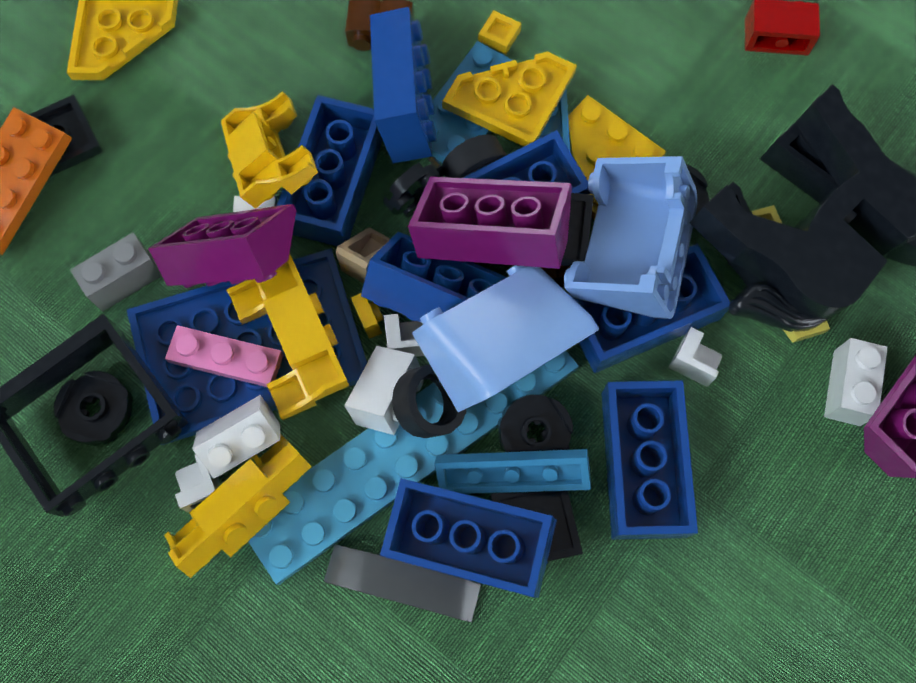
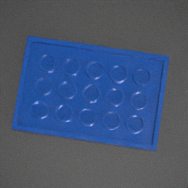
[126,248,367,445]

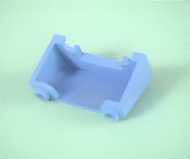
[564,156,697,319]
[412,265,599,412]

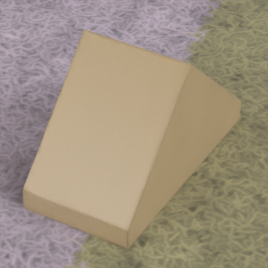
[336,227,390,283]

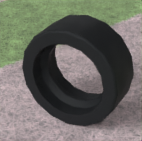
[442,134,507,178]
[392,364,467,438]

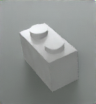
[70,232,162,312]

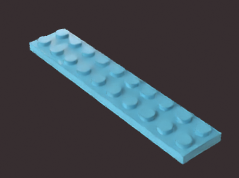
[248,351,579,585]

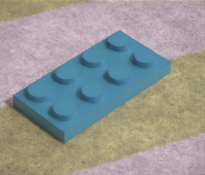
[429,41,512,163]

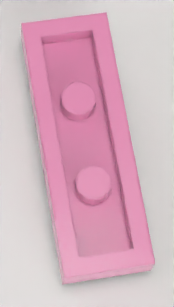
[165,325,283,387]

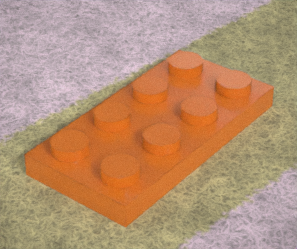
[0,107,72,256]

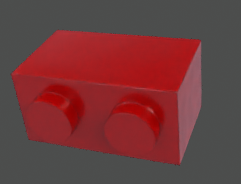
[745,0,820,56]

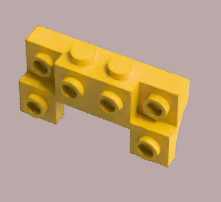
[221,91,318,209]
[226,253,349,420]
[164,433,312,578]

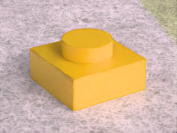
[478,10,522,54]
[351,293,384,339]

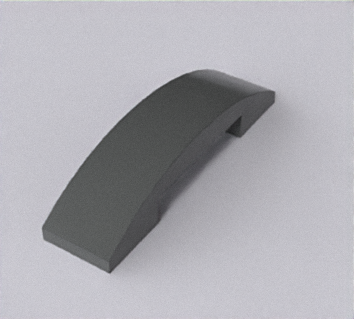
[324,545,481,623]

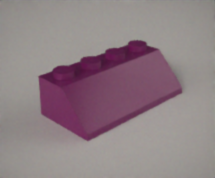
[408,177,572,269]
[148,204,296,288]
[864,355,916,478]

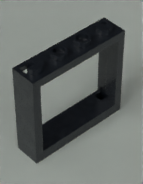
[0,314,188,517]

